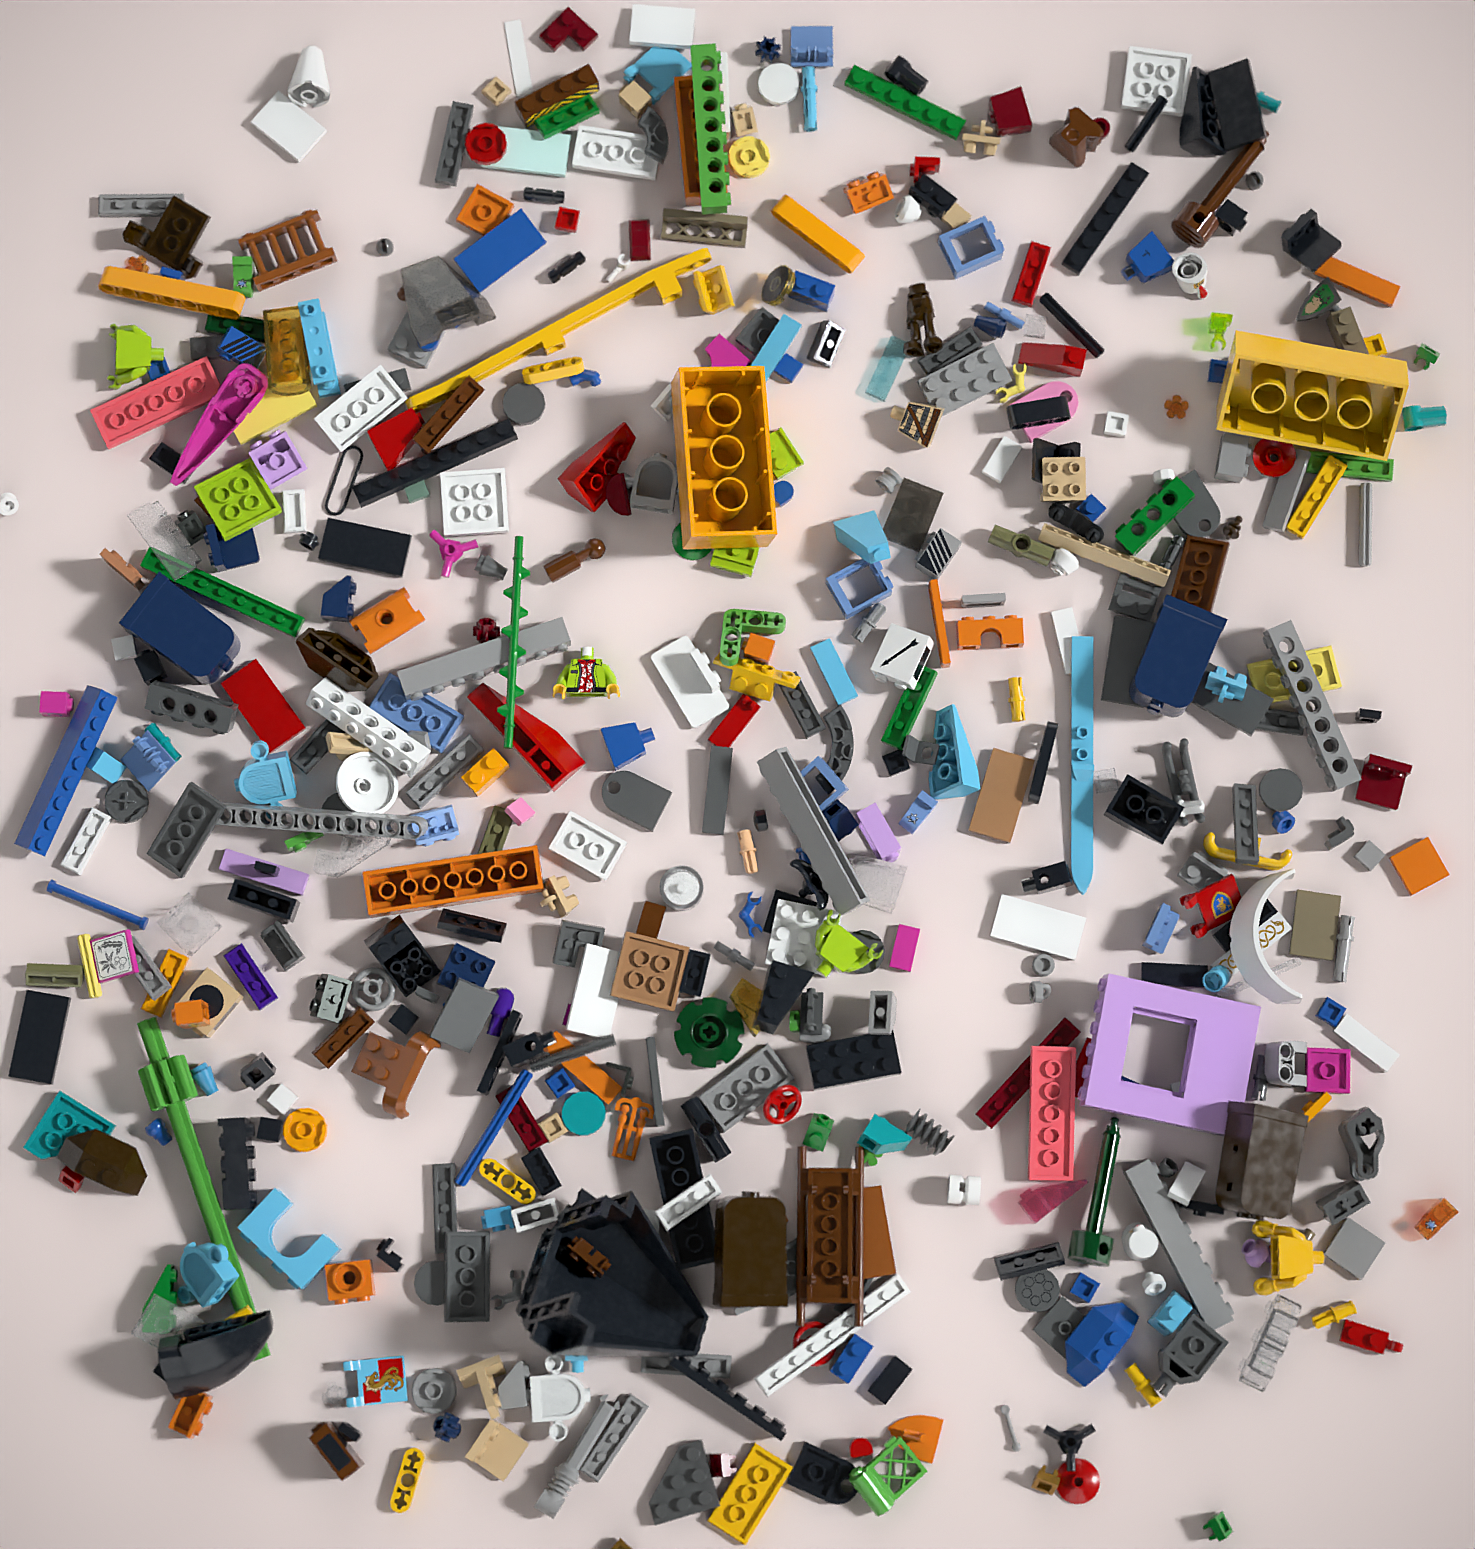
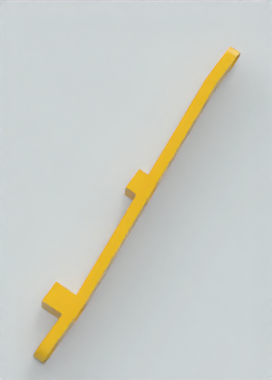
[405,248,712,412]

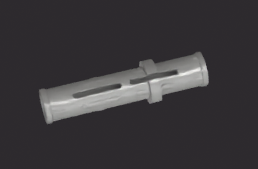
[1332,915,1355,982]

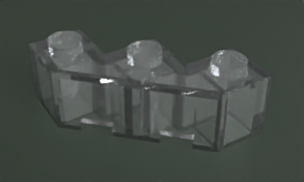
[313,820,394,878]
[1238,1294,1302,1392]

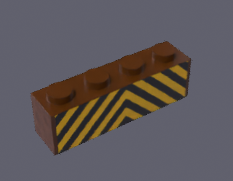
[514,64,600,128]

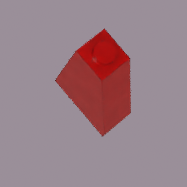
[367,408,425,471]

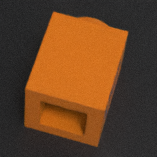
[741,633,775,665]

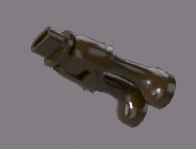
[903,283,943,357]

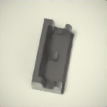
[261,920,306,972]
[1315,1180,1371,1225]

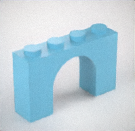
[237,1188,342,1289]

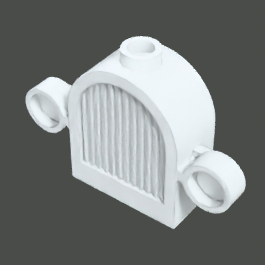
[530,1355,591,1441]

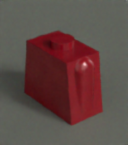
[988,86,1032,136]

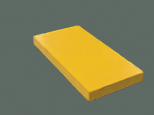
[707,1443,793,1545]

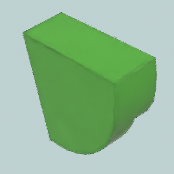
[789,1010,800,1033]

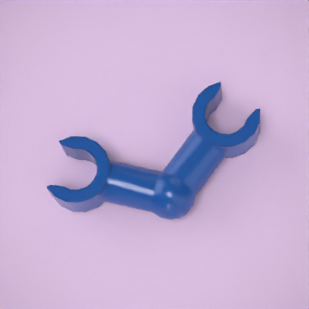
[739,891,763,938]

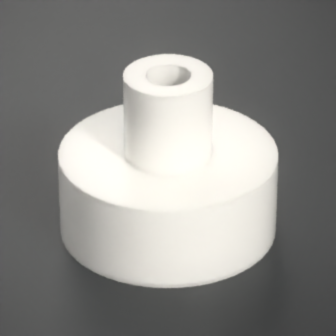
[0,493,19,516]
[1142,1272,1166,1296]

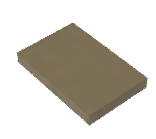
[1289,889,1341,961]

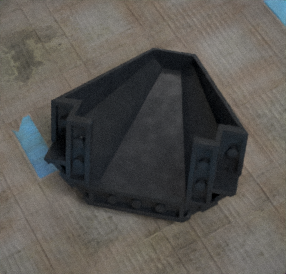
[516,1188,709,1357]

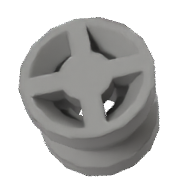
[875,467,903,494]

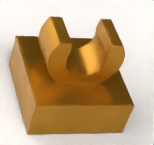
[1031,1465,1060,1495]

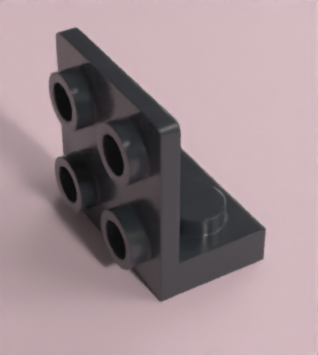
[1031,438,1081,483]

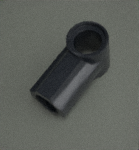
[884,56,928,96]

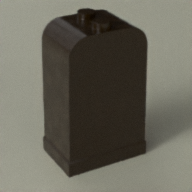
[1215,1101,1309,1221]
[713,1191,788,1308]

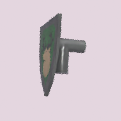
[1296,277,1342,321]

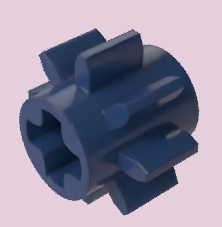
[755,36,781,64]
[433,1412,461,1443]

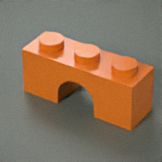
[956,615,1024,650]

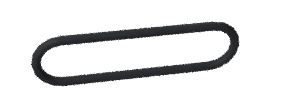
[325,445,363,516]

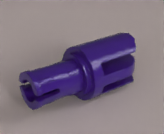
[486,987,514,1037]

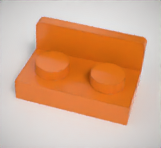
[843,171,894,214]

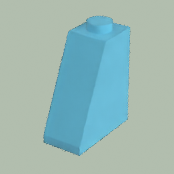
[833,510,891,564]

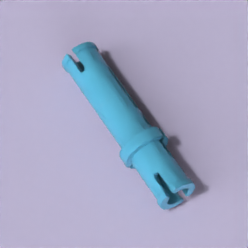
[801,66,818,132]

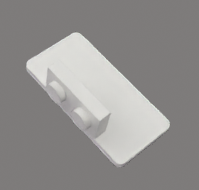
[651,636,729,728]

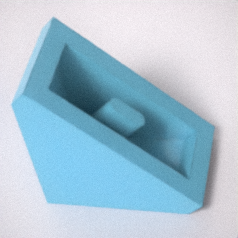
[86,747,127,784]

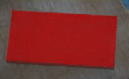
[220,659,306,754]

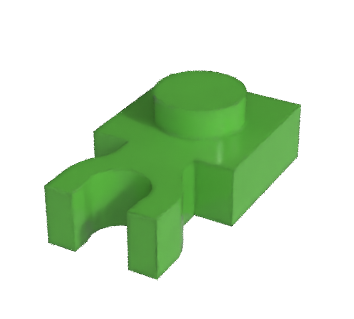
[284,832,324,853]

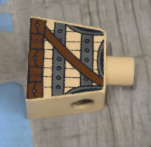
[890,402,944,448]

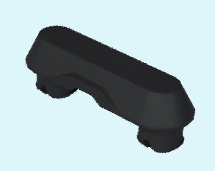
[1048,503,1104,543]

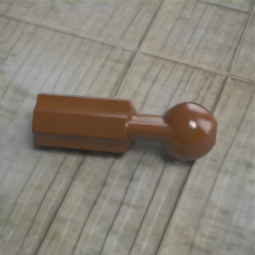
[543,538,606,583]

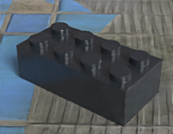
[806,1029,902,1091]

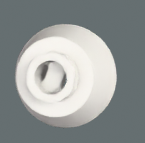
[894,195,921,223]
[1051,548,1079,576]

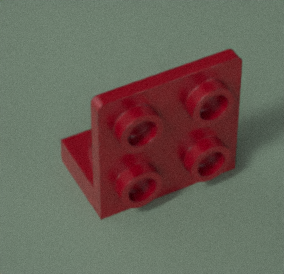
[1355,754,1413,810]

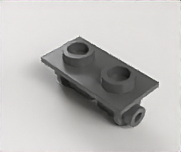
[800,988,824,1035]

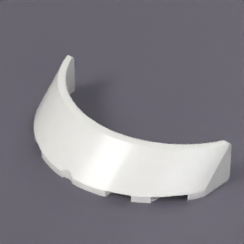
[1229,869,1302,1004]

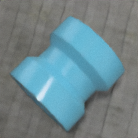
[1203,965,1231,992]

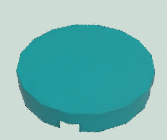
[562,1092,606,1136]

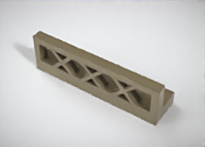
[661,208,748,248]

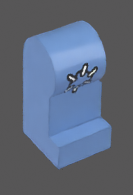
[898,790,938,834]

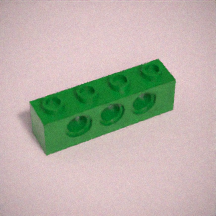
[1115,476,1195,556]

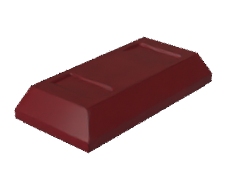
[628,219,651,261]

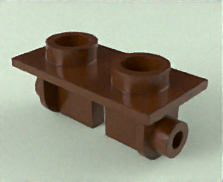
[566,1236,611,1279]

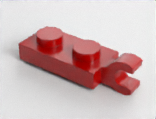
[1339,1319,1404,1355]

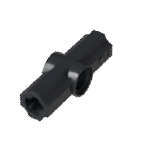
[681,1096,732,1163]

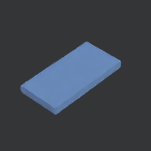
[369,673,464,753]

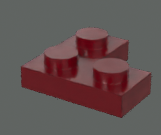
[539,7,599,52]

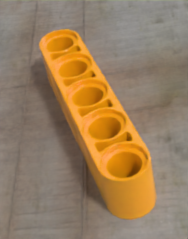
[771,194,865,274]

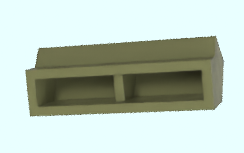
[25,963,84,987]

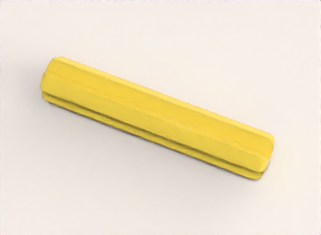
[77,934,102,998]

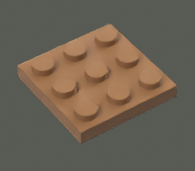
[610,931,690,1012]

